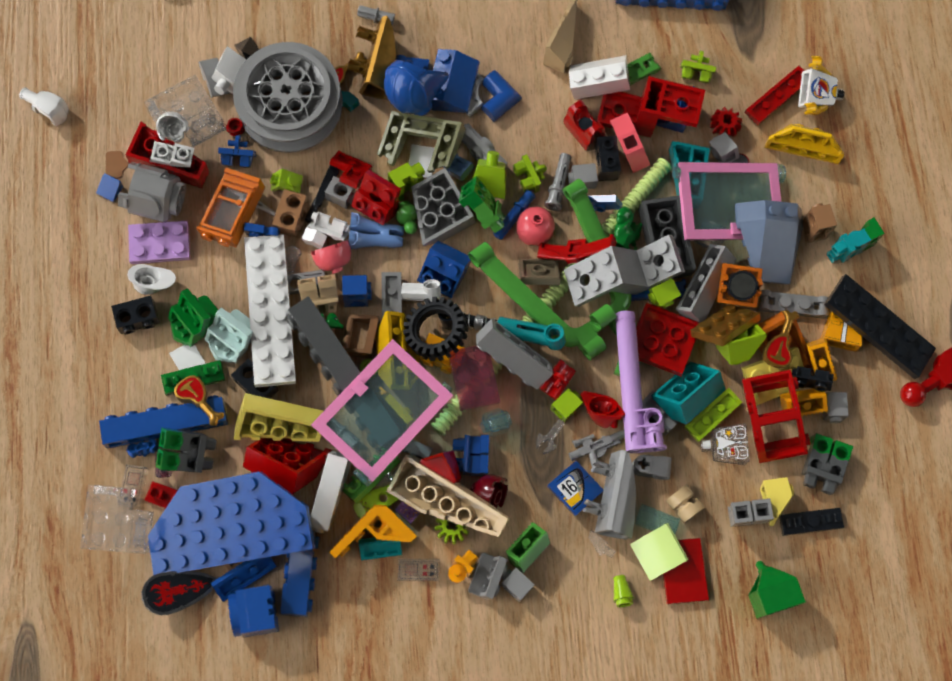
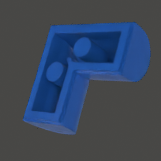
[481,70,522,122]

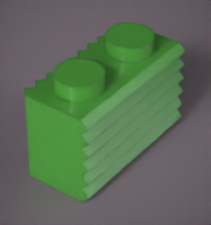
[506,522,551,573]

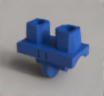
[218,135,256,168]

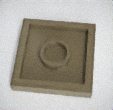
[518,259,560,285]

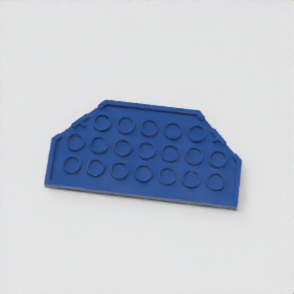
[148,472,315,575]

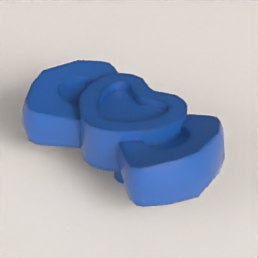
[127,439,159,458]

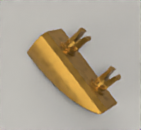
[346,16,396,99]

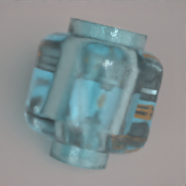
[480,408,512,437]

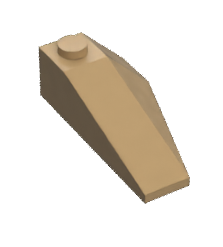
[543,0,577,73]

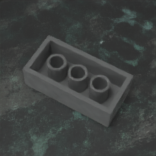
[638,195,696,279]

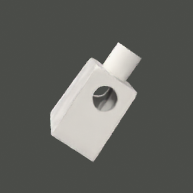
[211,46,246,95]

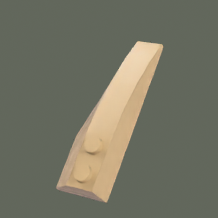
[387,455,510,537]

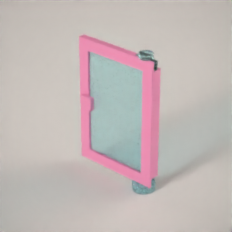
[672,162,786,240]
[311,339,453,487]

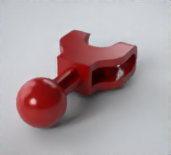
[900,347,952,407]

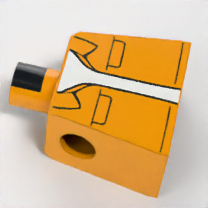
[820,312,862,352]

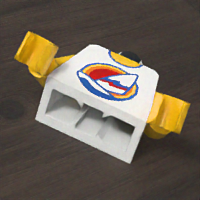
[798,56,845,116]

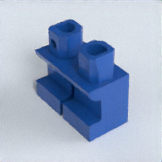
[453,435,489,477]

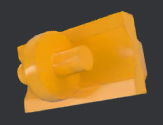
[448,550,478,583]

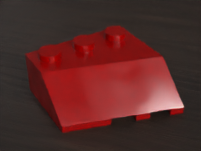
[243,438,332,494]

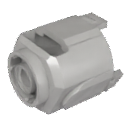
[118,162,186,222]

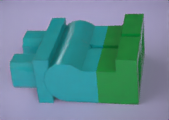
[826,217,885,263]

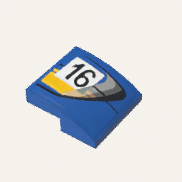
[547,461,603,516]

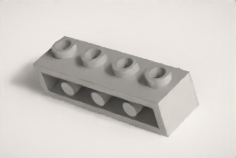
[676,244,736,323]
[476,318,553,389]

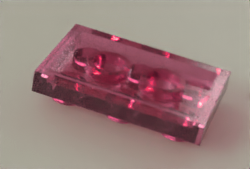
[449,346,500,411]

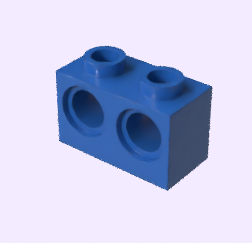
[342,275,372,307]

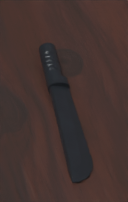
[305,165,339,223]

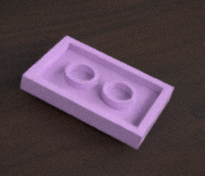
[128,220,190,264]

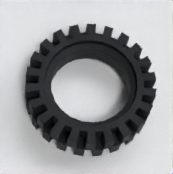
[403,297,469,361]

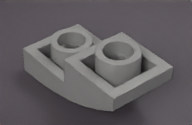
[198,58,230,98]

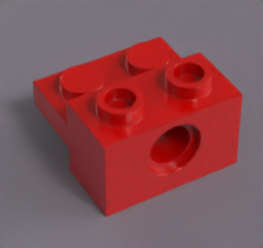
[351,170,401,226]

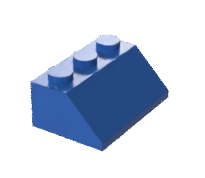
[431,49,480,113]

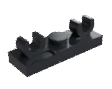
[779,508,844,536]

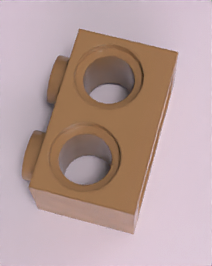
[272,189,310,237]
[803,203,837,243]

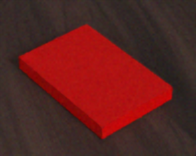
[663,538,709,605]

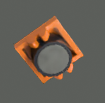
[716,263,763,308]

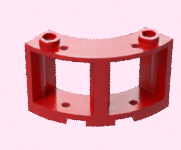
[742,370,811,463]

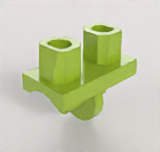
[680,51,716,83]
[513,154,547,193]

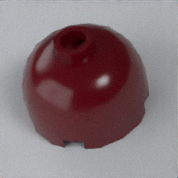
[470,474,508,508]

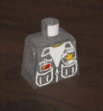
[700,423,750,465]

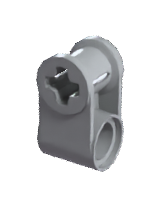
[632,455,672,480]

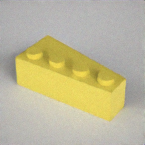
[234,393,324,442]

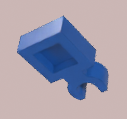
[244,223,280,237]

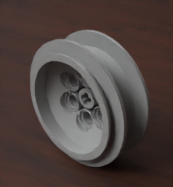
[233,42,343,152]

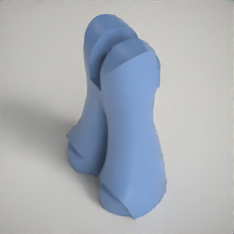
[349,212,404,249]

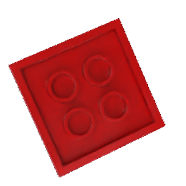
[636,303,699,377]

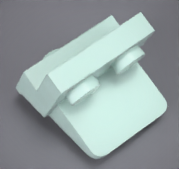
[205,307,253,364]

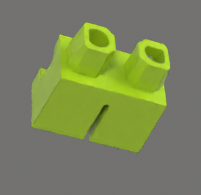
[388,162,425,201]

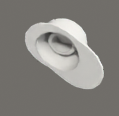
[127,264,176,295]

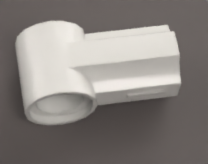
[401,279,441,303]

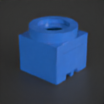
[228,585,279,637]

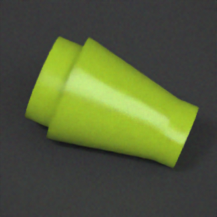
[613,575,634,608]

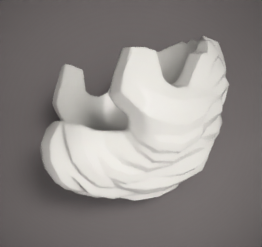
[156,111,189,142]

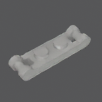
[758,290,829,318]

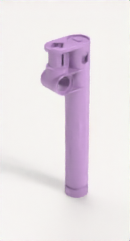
[615,311,667,453]

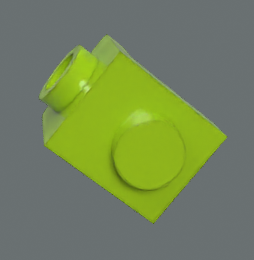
[270,168,303,193]

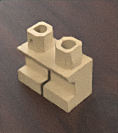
[297,274,339,313]

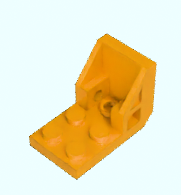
[329,505,417,558]

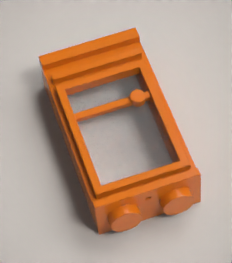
[196,168,265,248]

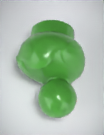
[396,201,417,234]

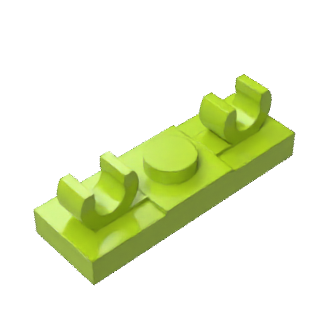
[684,388,742,442]

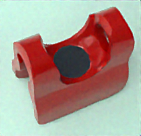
[563,99,607,150]

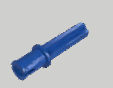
[493,190,536,240]

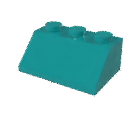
[651,362,726,424]

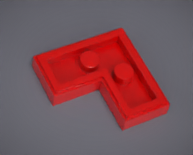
[329,150,373,189]

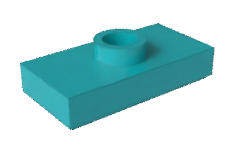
[358,537,402,560]

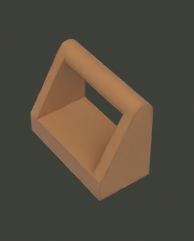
[342,314,380,359]

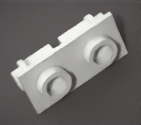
[307,211,350,241]

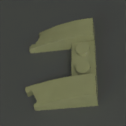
[377,111,466,173]

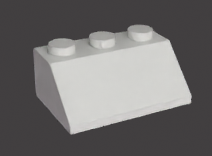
[569,55,630,100]

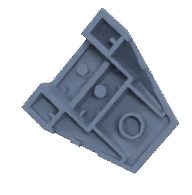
[735,200,803,284]

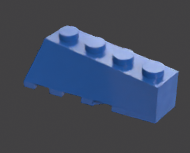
[281,530,320,617]

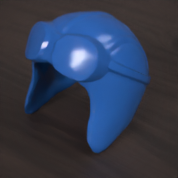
[384,60,449,116]

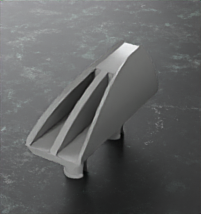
[583,450,636,540]

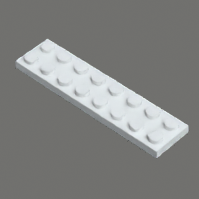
[244,234,296,387]

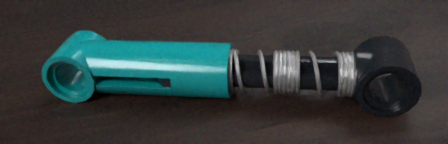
[438,312,566,350]

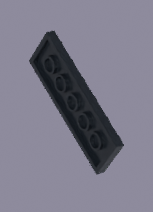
[824,274,936,379]

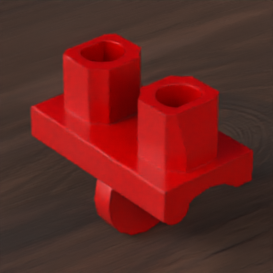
[539,359,576,400]

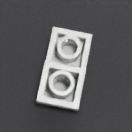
[150,141,194,167]

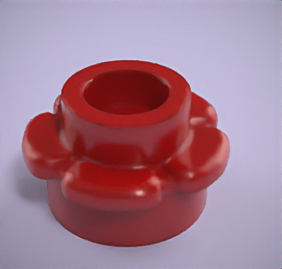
[226,118,245,136]

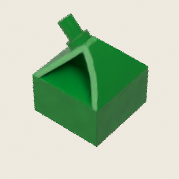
[748,561,806,619]

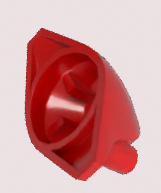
[580,391,625,428]

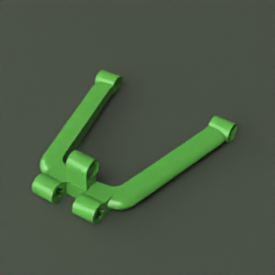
[468,179,637,360]

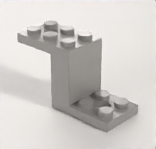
[564,234,685,307]

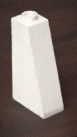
[310,451,351,533]

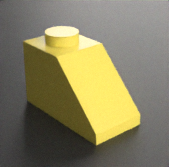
[760,477,794,526]

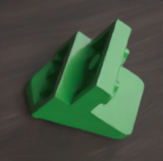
[168,288,218,347]

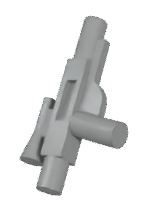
[568,430,625,468]

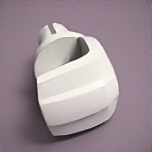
[19,87,68,126]

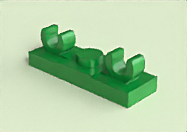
[161,360,226,396]

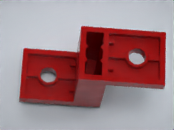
[597,76,706,138]

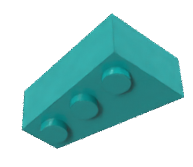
[668,141,710,209]

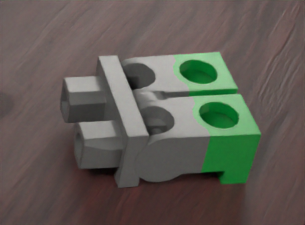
[156,427,217,473]
[802,433,854,495]

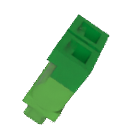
[459,176,505,233]

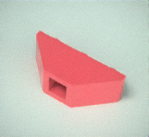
[610,113,650,173]

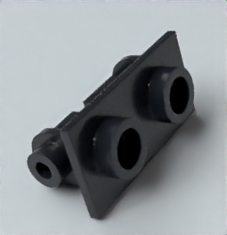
[792,366,834,392]

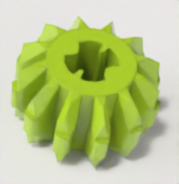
[434,518,469,545]

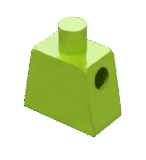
[472,151,506,199]

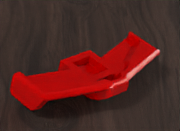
[537,234,616,264]

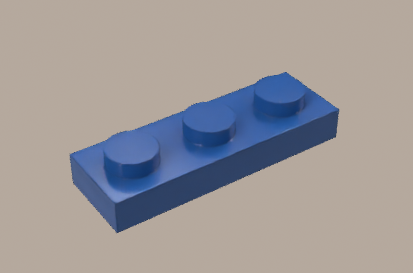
[211,557,277,602]

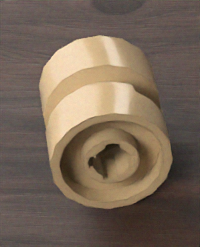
[666,484,705,523]

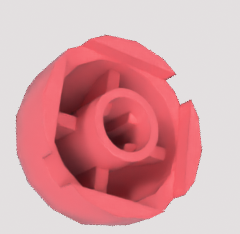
[516,206,555,246]
[311,240,352,274]

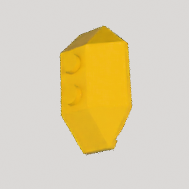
[764,124,844,164]
[376,311,420,391]

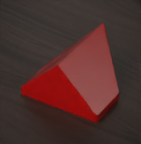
[419,450,461,483]

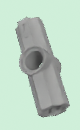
[462,123,507,166]

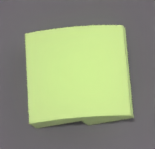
[630,523,689,581]

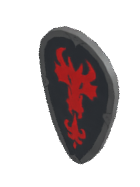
[141,571,216,616]

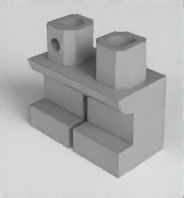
[727,498,774,527]

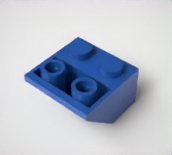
[417,240,471,298]

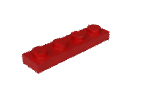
[744,65,804,126]

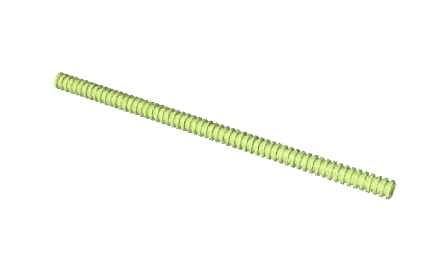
[431,158,672,436]

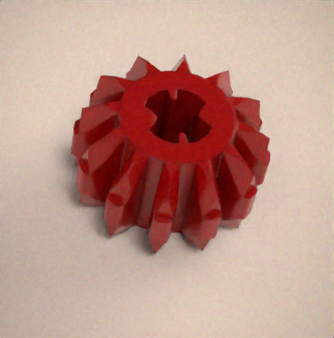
[710,107,742,137]

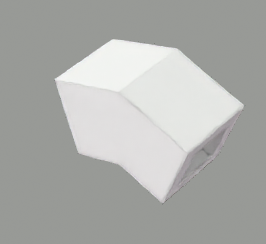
[301,228,327,249]

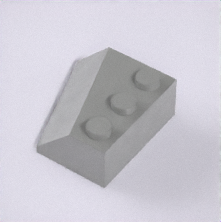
[411,168,476,246]

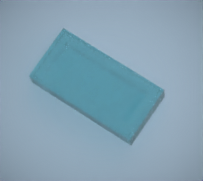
[634,504,680,534]

